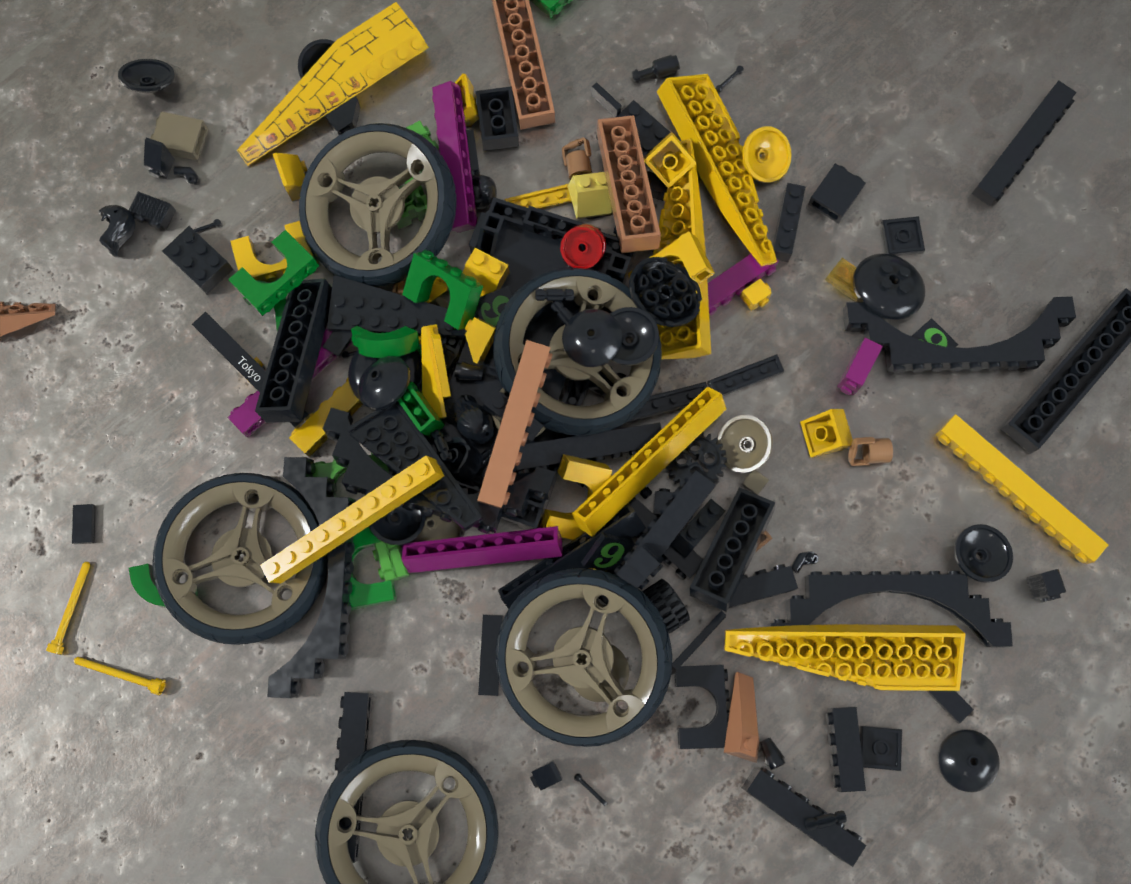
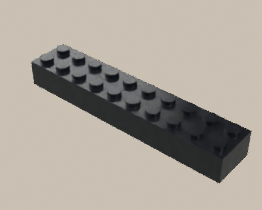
[1000,288,1131,454]

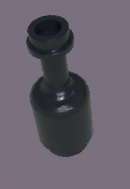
[632,55,680,82]

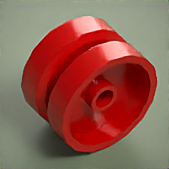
[560,224,606,269]

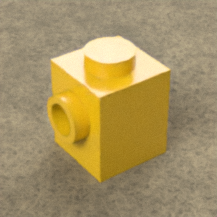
[740,278,772,311]

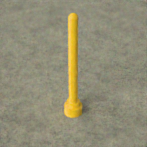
[46,562,90,655]
[74,657,166,696]

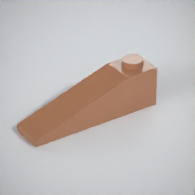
[0,302,56,337]
[724,672,760,763]

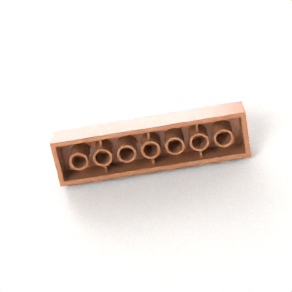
[491,0,555,130]
[597,115,661,253]
[477,340,553,509]

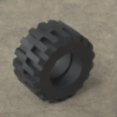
[642,578,690,633]

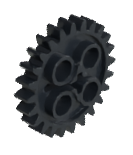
[665,431,727,487]

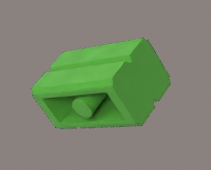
[372,542,410,582]

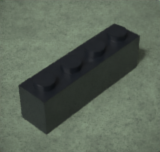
[773,183,806,262]
[719,564,798,611]
[826,707,866,792]

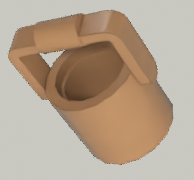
[562,137,592,180]
[848,437,893,466]

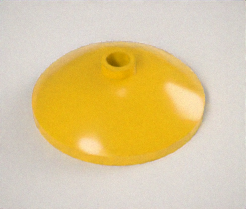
[742,126,792,183]

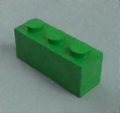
[398,381,445,438]

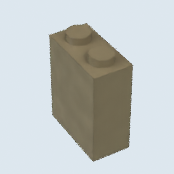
[150,111,208,161]

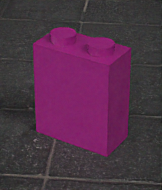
[837,338,883,395]

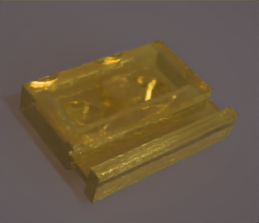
[825,257,858,302]

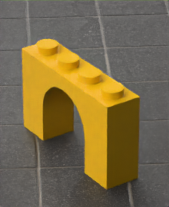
[230,221,315,282]
[628,231,715,284]
[539,454,612,540]

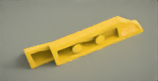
[421,324,451,419]

